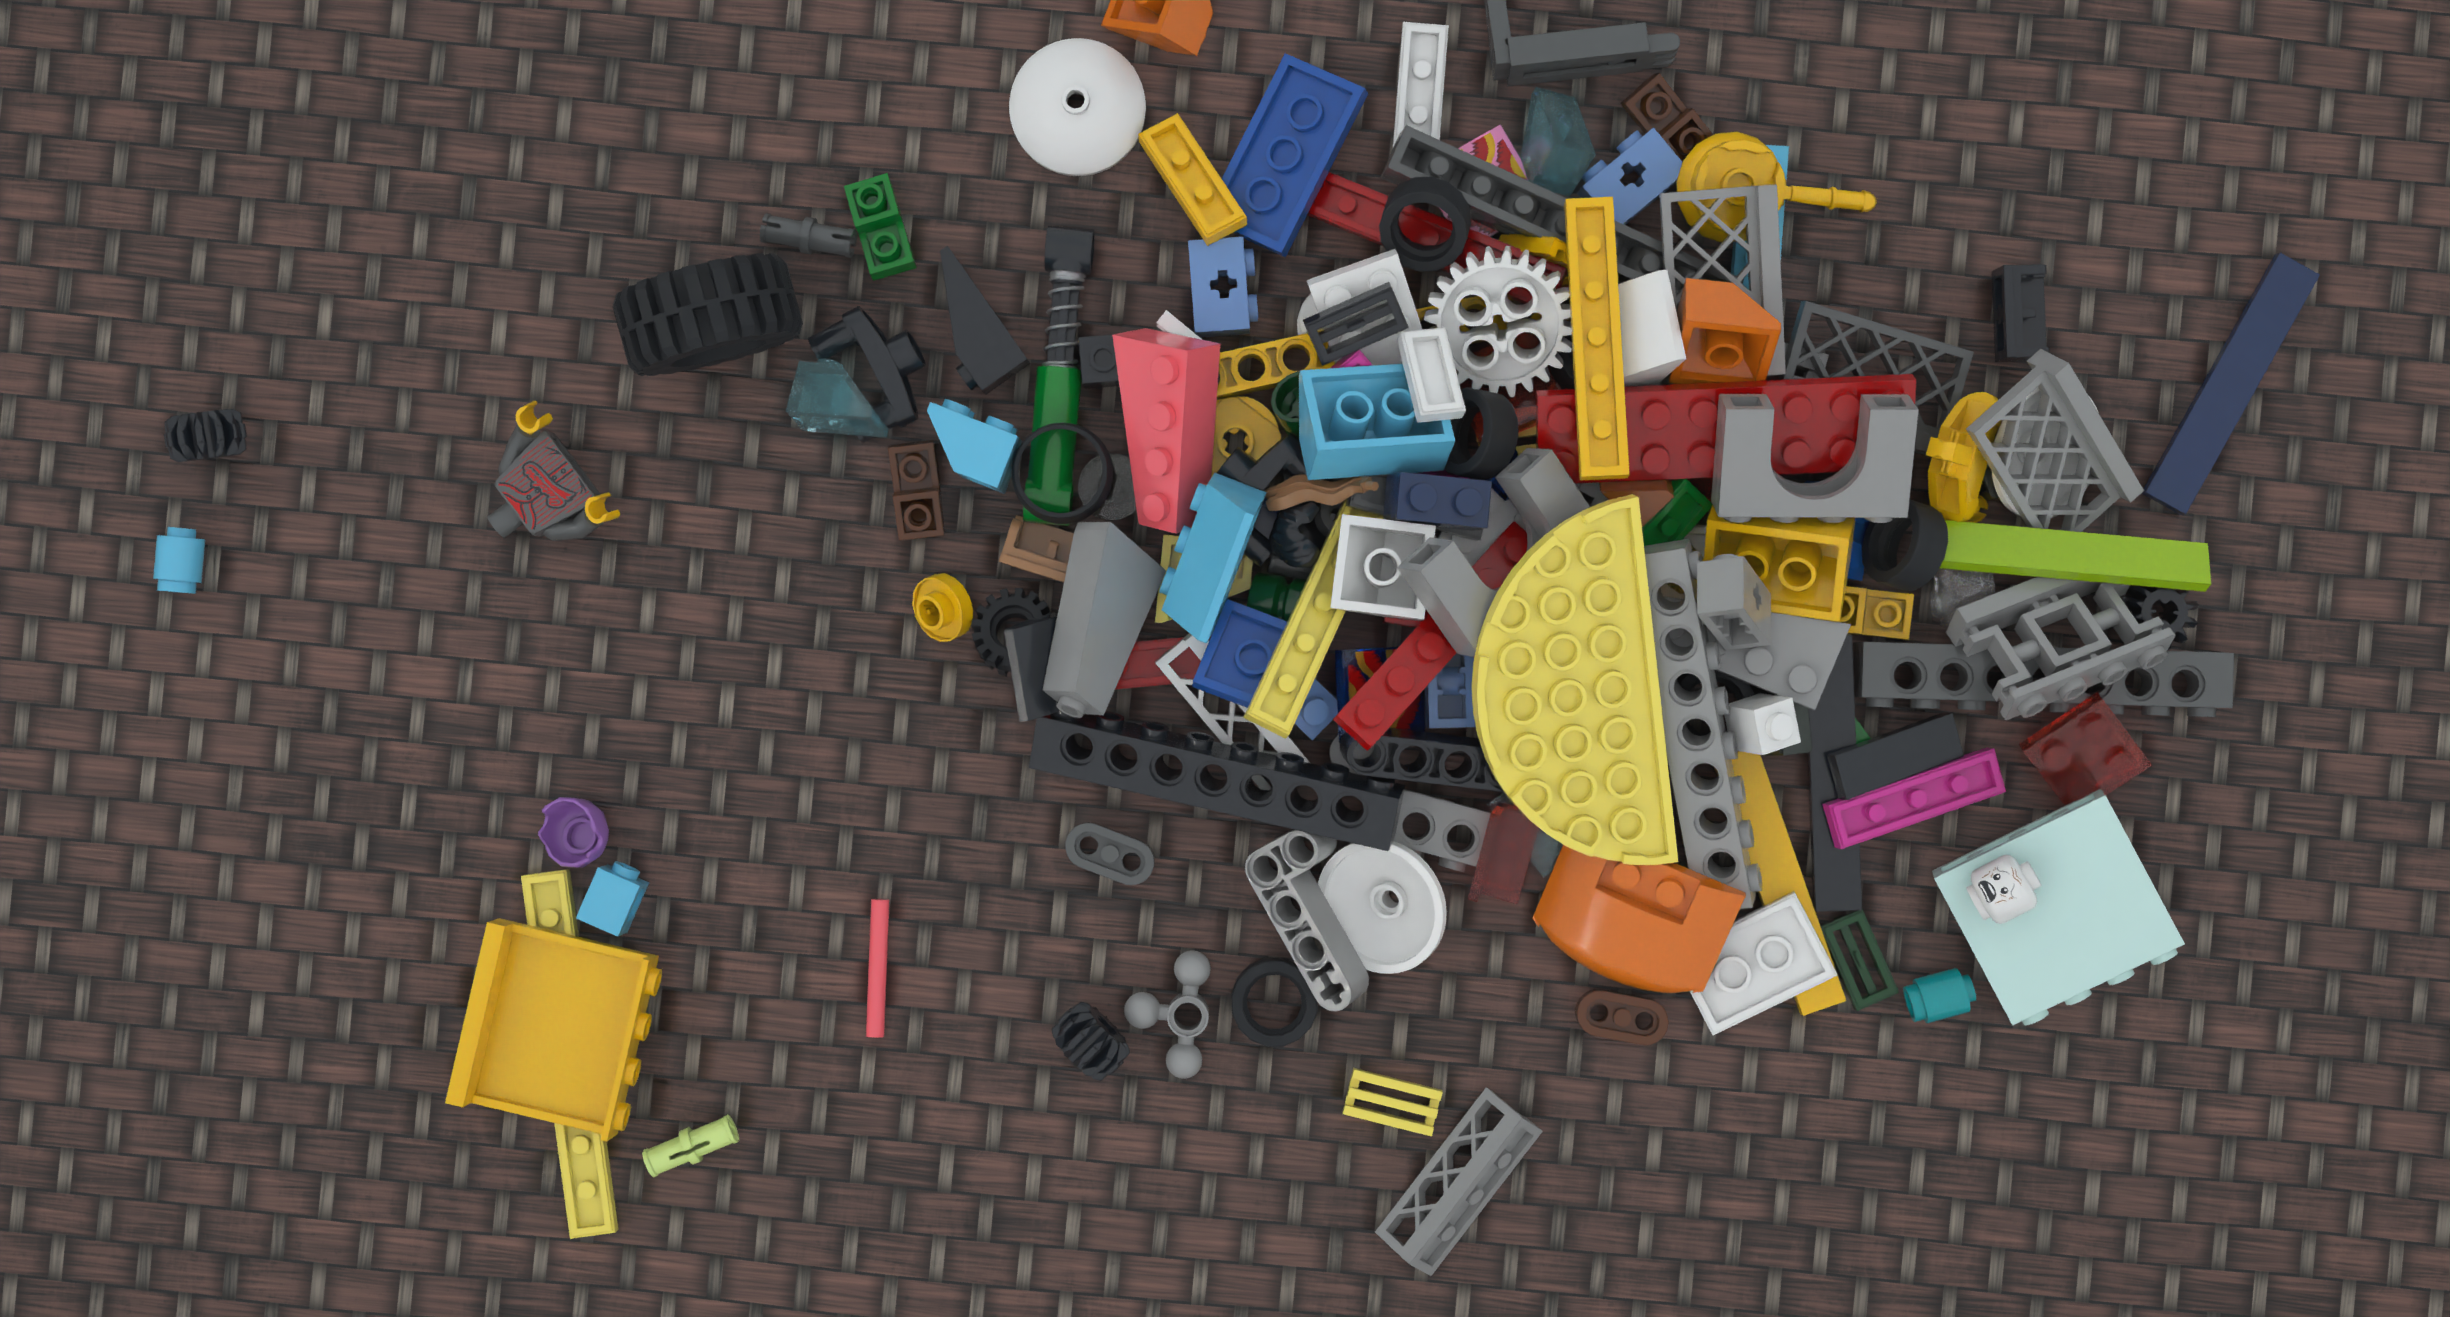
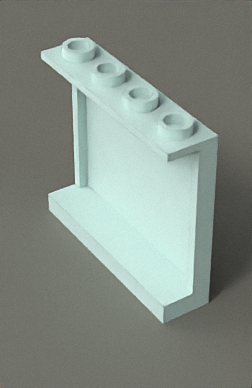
[1932,789,2185,1026]

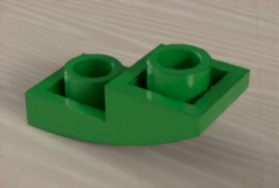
[844,173,917,281]

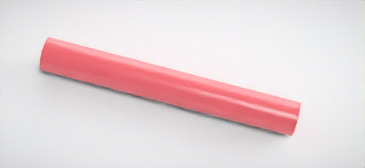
[866,899,889,1038]

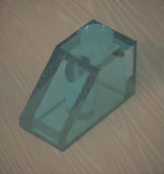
[1520,87,1596,197]
[786,359,889,438]

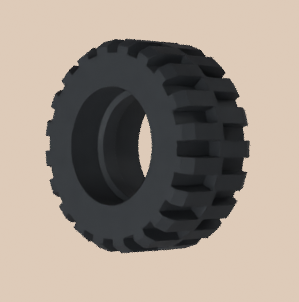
[613,253,803,376]

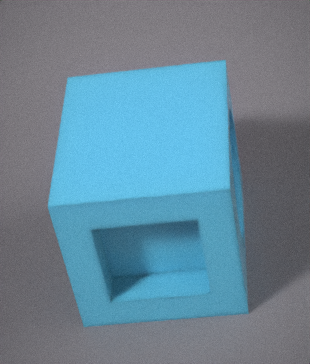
[576,861,649,937]

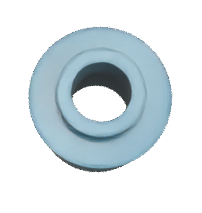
[153,527,205,594]

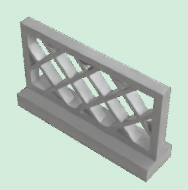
[1659,184,1786,376]
[1966,349,2144,532]

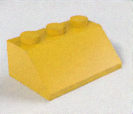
[1703,505,1856,622]

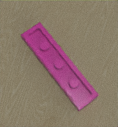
[1823,747,2006,849]

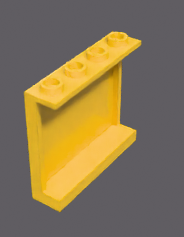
[445,918,662,1142]

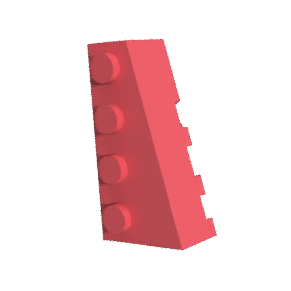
[1112,328,1220,534]

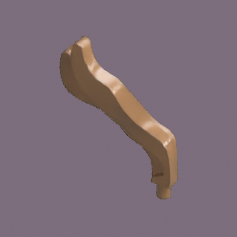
[1264,474,1379,511]

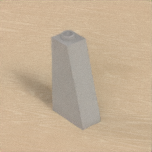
[1043,522,1166,718]

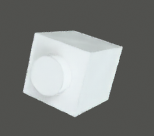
[1724,693,1801,755]

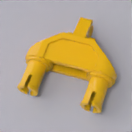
[1926,392,2002,523]

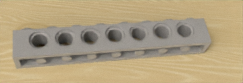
[1644,539,1762,909]

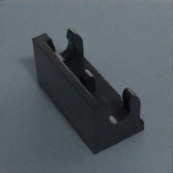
[1992,264,2050,362]

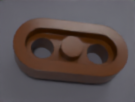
[1575,989,1669,1045]

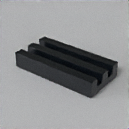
[1303,282,1409,366]

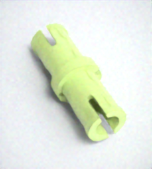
[642,1114,739,1177]

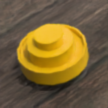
[912,573,973,642]

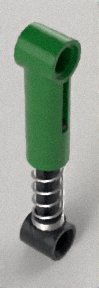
[1023,226,1095,526]

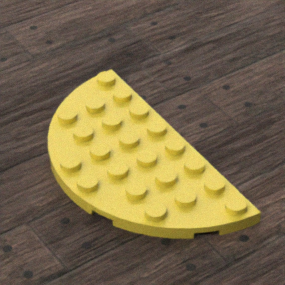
[1472,494,1679,865]

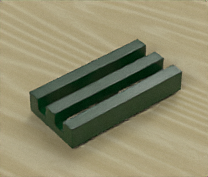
[1820,909,1899,1011]

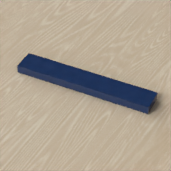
[2142,253,2320,515]

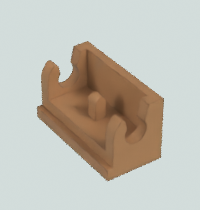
[998,515,1074,583]

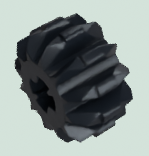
[164,409,247,462]
[2120,585,2199,651]
[1051,1002,1130,1081]

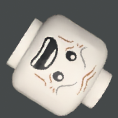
[1966,855,2042,924]

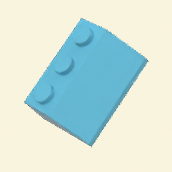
[1299,364,1455,480]
[1159,472,1267,643]

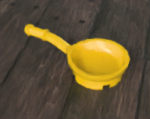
[1676,132,1877,243]

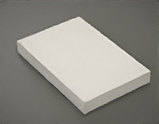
[1690,891,1838,1035]

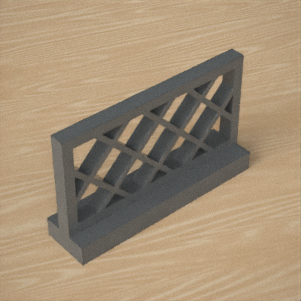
[1779,301,1974,458]

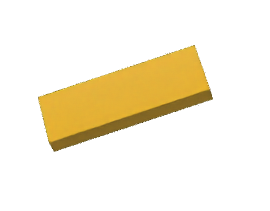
[1138,113,1247,246]

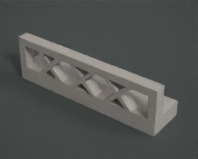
[1375,1087,1543,1276]

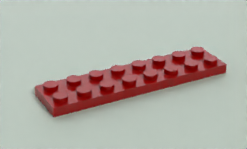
[1536,374,1916,484]

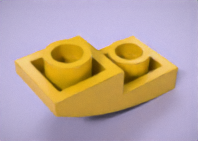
[1820,586,1914,640]

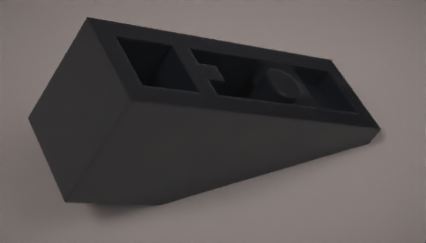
[940,246,1030,395]

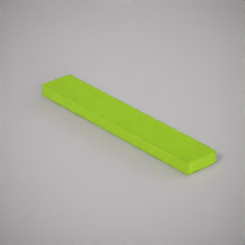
[1940,520,2211,592]

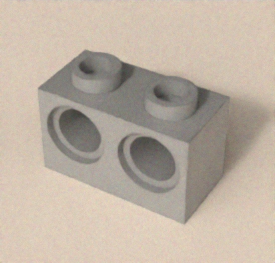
[1393,789,1492,872]

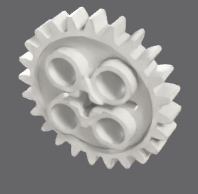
[1424,246,1572,397]

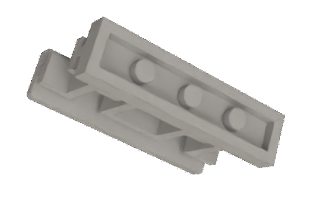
[1946,577,2176,720]

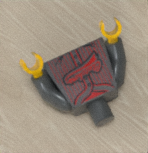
[487,400,620,541]

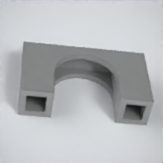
[1711,394,1919,523]
[1397,448,1590,657]

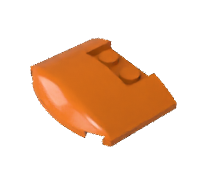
[1532,845,1746,993]

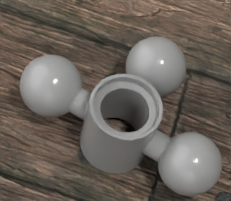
[1124,950,1211,1079]

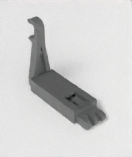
[1484,0,1680,87]

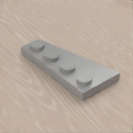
[1664,596,1851,711]

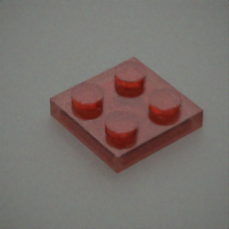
[2019,692,2152,806]

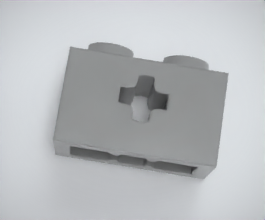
[1697,554,1771,650]

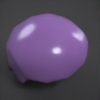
[538,797,609,868]

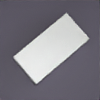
[1397,328,1466,423]

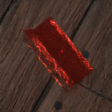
[1468,802,1539,904]

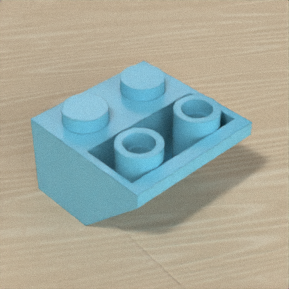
[927,399,1023,494]

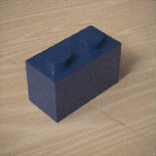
[1383,472,1492,531]

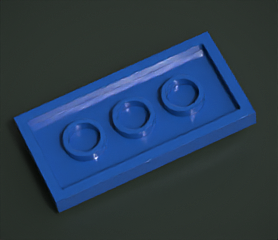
[1222,53,1368,258]

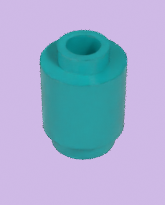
[1903,968,1976,1024]

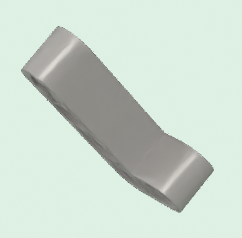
[1245,829,1369,1012]

